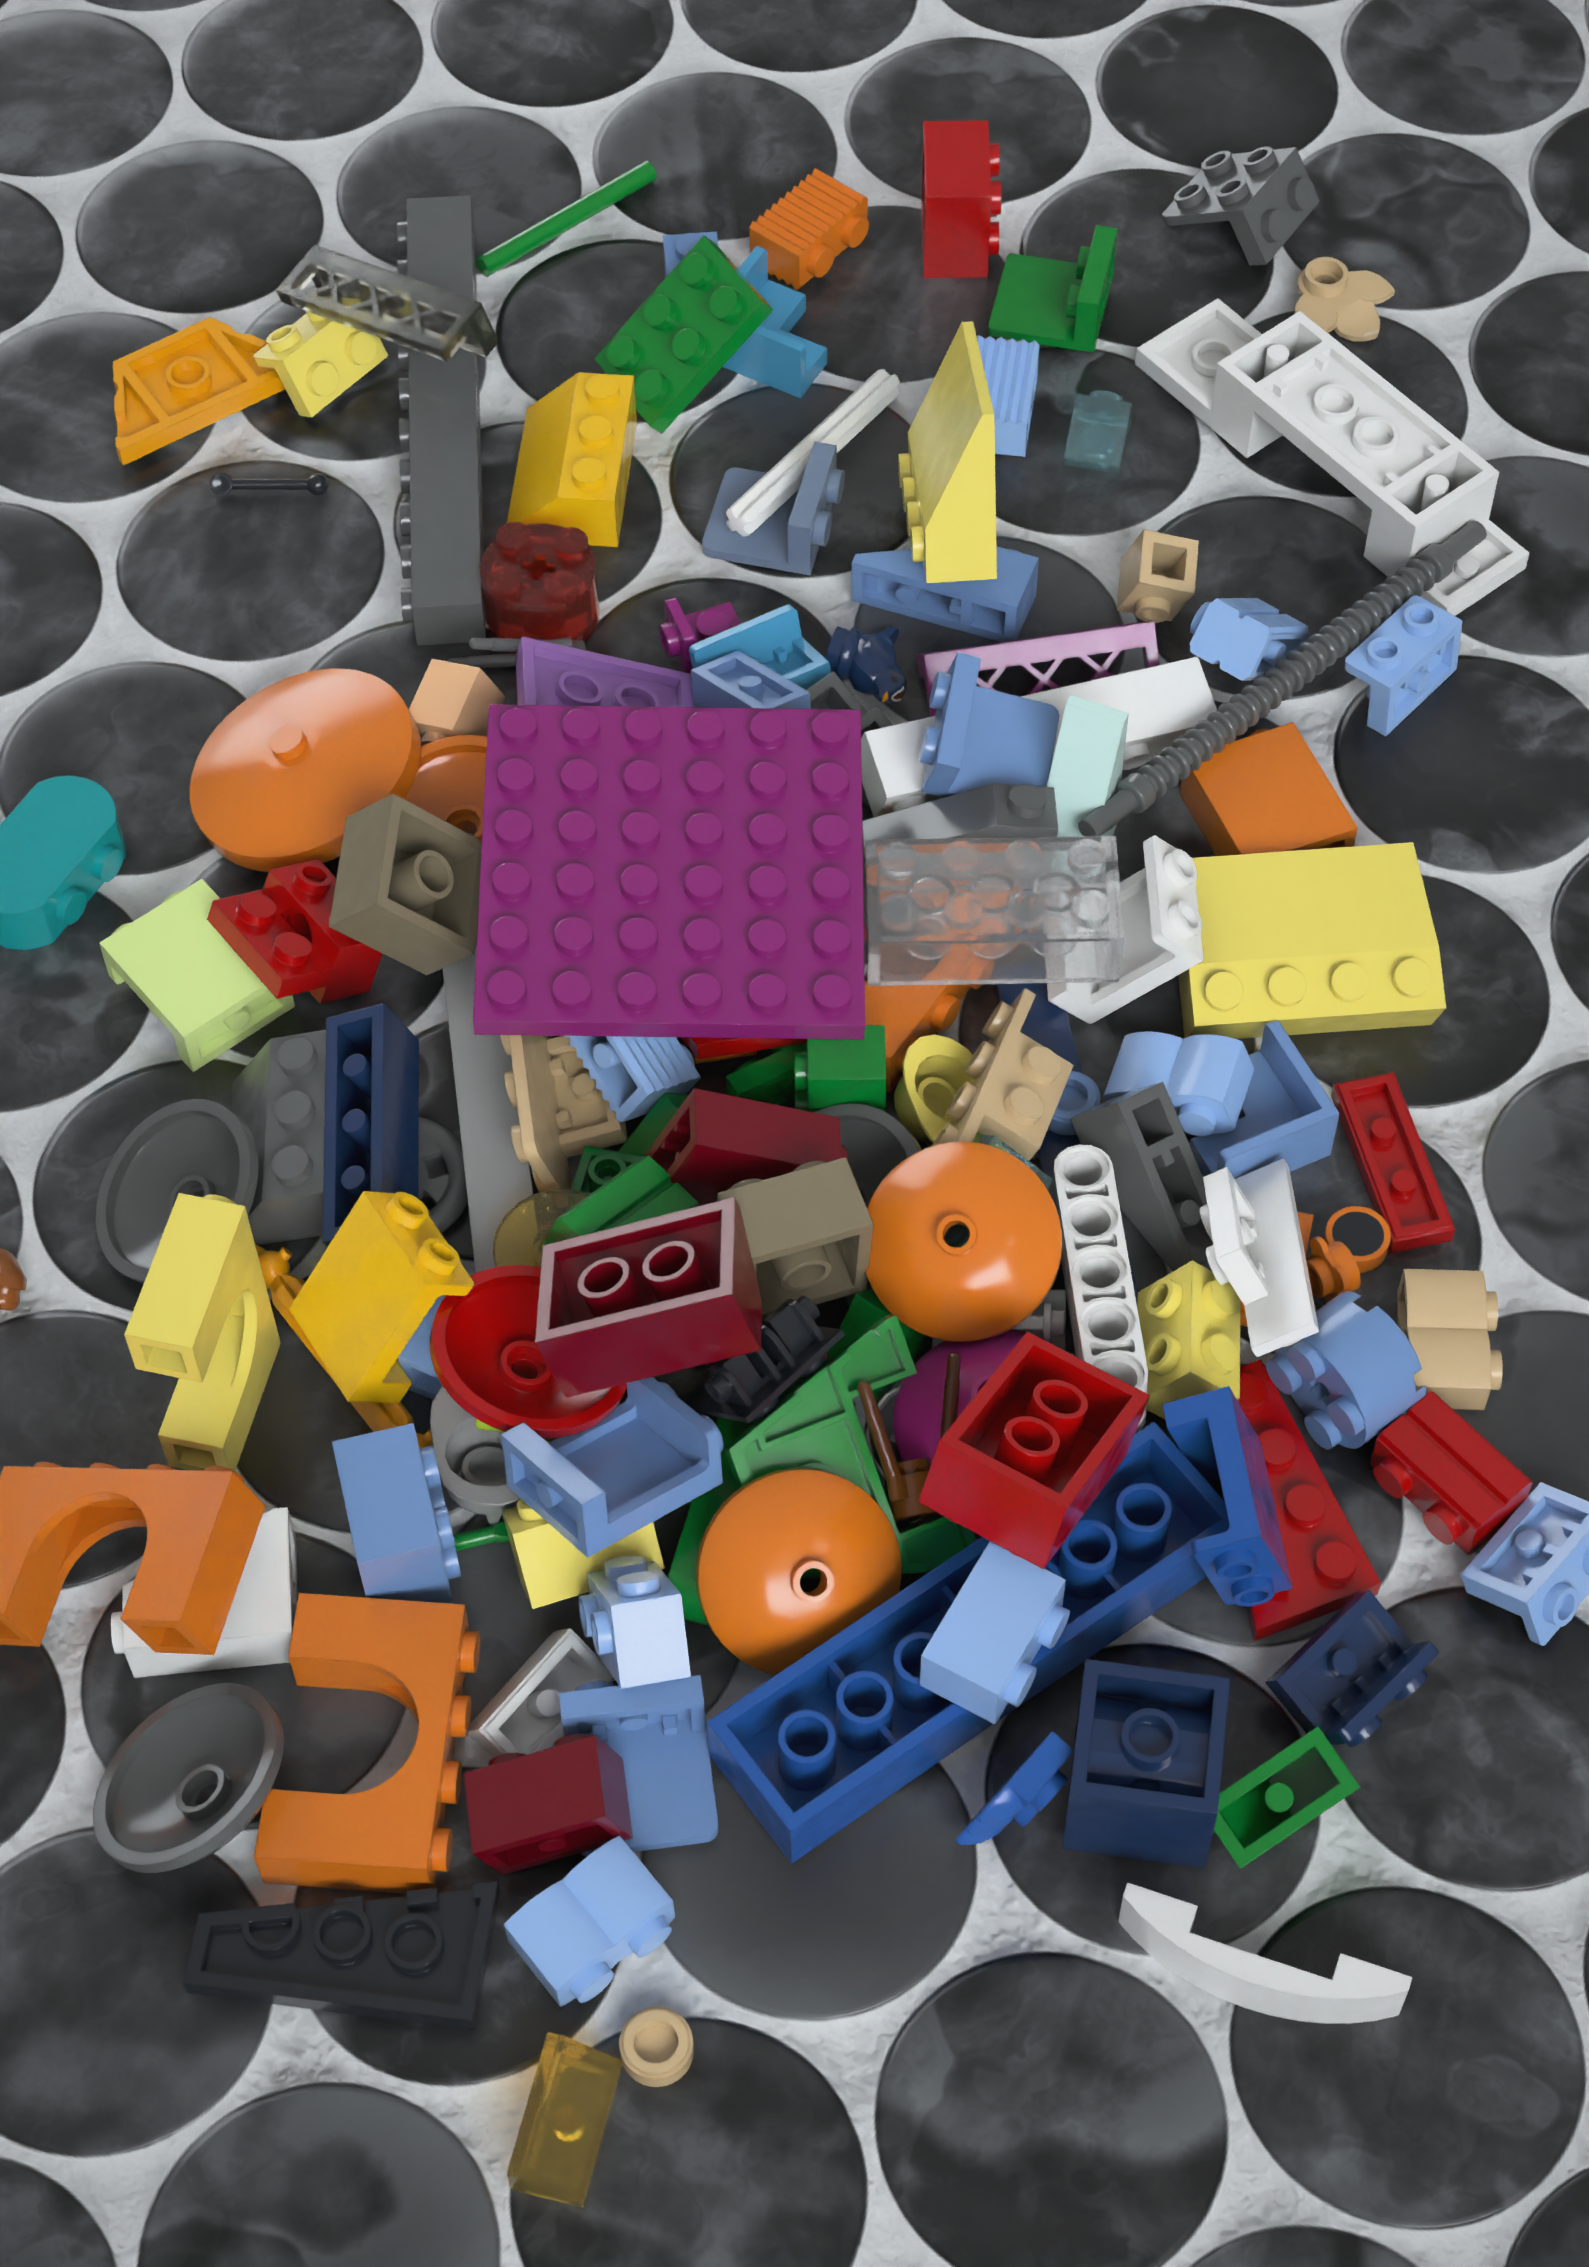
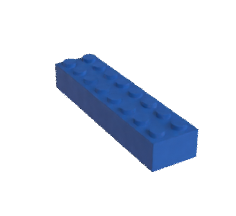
[706,1422,1230,1864]

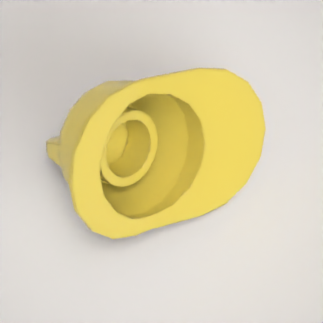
[894,1034,1006,1152]

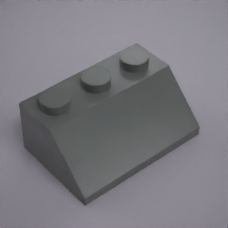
[231,1030,326,1245]

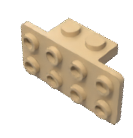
[500,1035,628,1210]

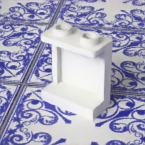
[1041,835,1204,1025]

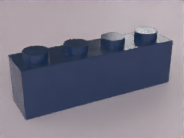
[322,1003,419,1247]

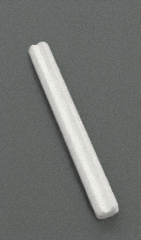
[726,369,900,537]

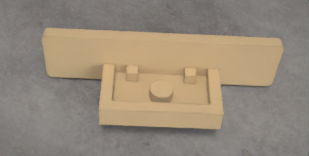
[931,988,1074,1163]

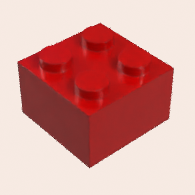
[921,120,1001,278]

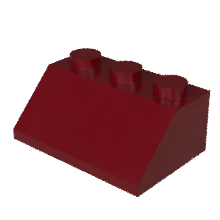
[535,1197,762,1398]

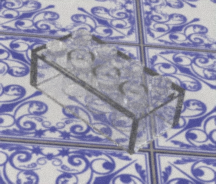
[864,836,1124,986]

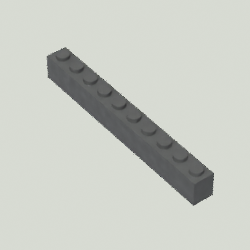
[397,195,486,646]

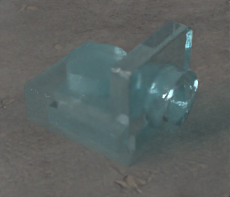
[1064,390,1132,474]

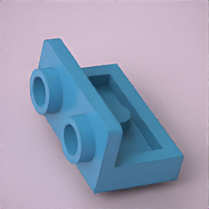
[689,604,831,690]

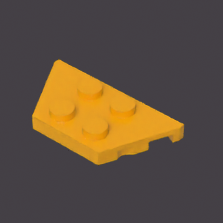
[113,317,285,466]

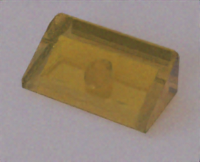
[507,2032,623,2208]

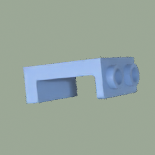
[501,1377,723,1558]

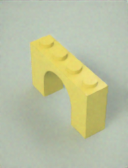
[124,1193,281,1471]

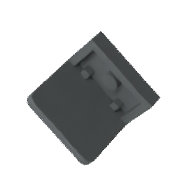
[1162,146,1320,266]

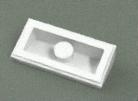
[468,1628,615,1757]

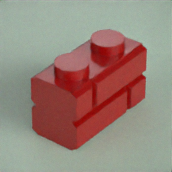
[1370,1391,1533,1555]

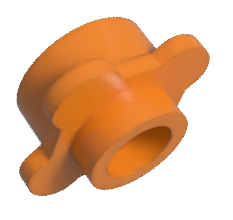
[1306,1236,1361,1303]

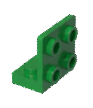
[988,225,1118,353]

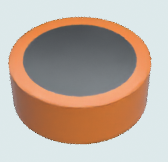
[1323,1206,1391,1273]

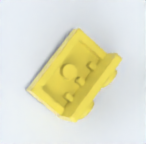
[253,294,388,417]

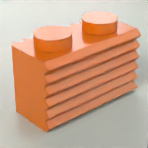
[749,168,869,290]

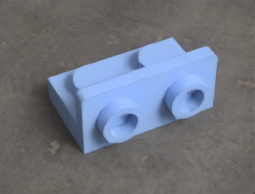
[1344,595,1463,737]
[1460,1482,1589,1646]

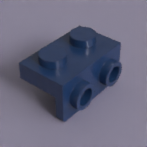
[1265,1590,1439,1747]

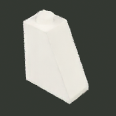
[111,1507,298,1678]

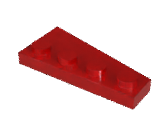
[1223,1359,1381,1642]

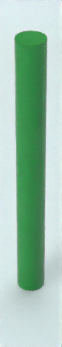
[476,161,657,277]

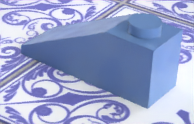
[851,546,1039,642]

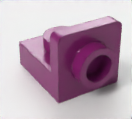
[658,597,741,674]

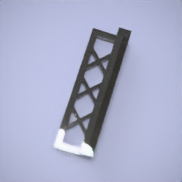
[276,244,499,362]

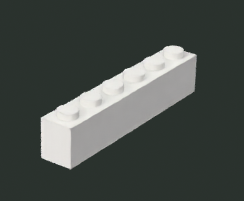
[861,657,1218,817]

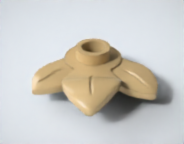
[1294,257,1395,342]

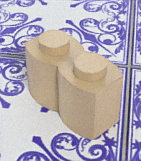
[1397,1269,1503,1410]

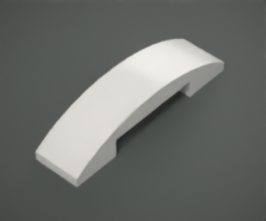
[1118,1882,1412,2024]

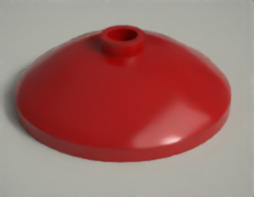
[430,1265,627,1438]

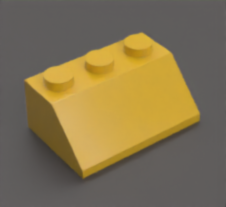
[505,372,637,547]

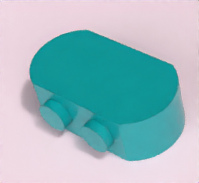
[0,776,126,950]

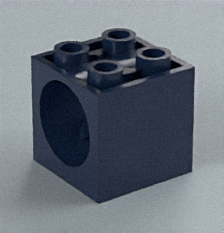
[1062,1659,1230,1869]

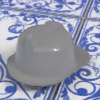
[430,1386,521,1524]

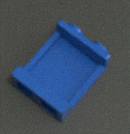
[1162,1386,1293,1606]

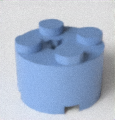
[1266,1291,1426,1450]

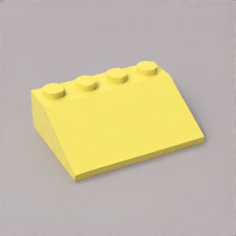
[898,321,997,583]
[1178,842,1446,1039]

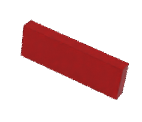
[1331,1072,1455,1254]

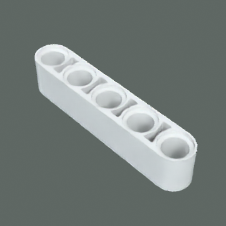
[1053,1144,1148,1434]

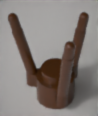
[857,1353,961,1521]

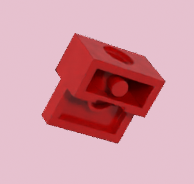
[207,859,383,1005]

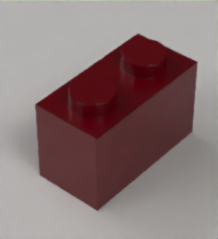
[464,1734,633,1875]

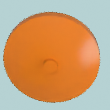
[190,668,421,872]

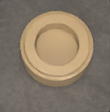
[619,2007,694,2087]

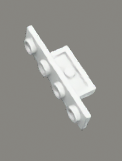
[1200,1158,1319,1357]

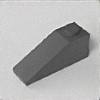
[862,783,1058,884]
[1070,1082,1213,1271]

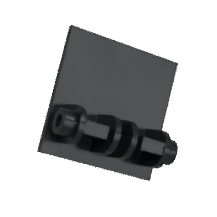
[683,1295,845,1423]

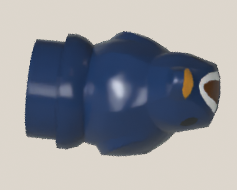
[825,625,907,704]

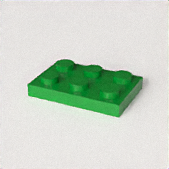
[594,235,773,434]

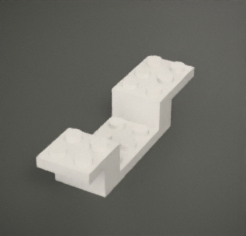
[1135,298,1529,616]

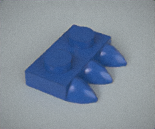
[955,1731,1074,1845]

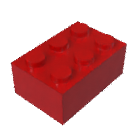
[918,1331,1150,1570]

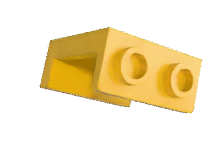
[289,1191,474,1403]

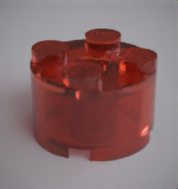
[480,522,600,653]

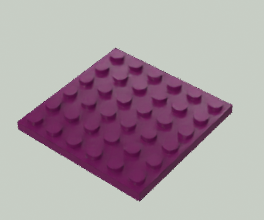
[473,704,865,1039]

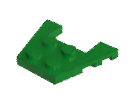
[723,1315,976,1579]

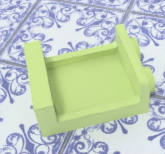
[99,879,295,1072]

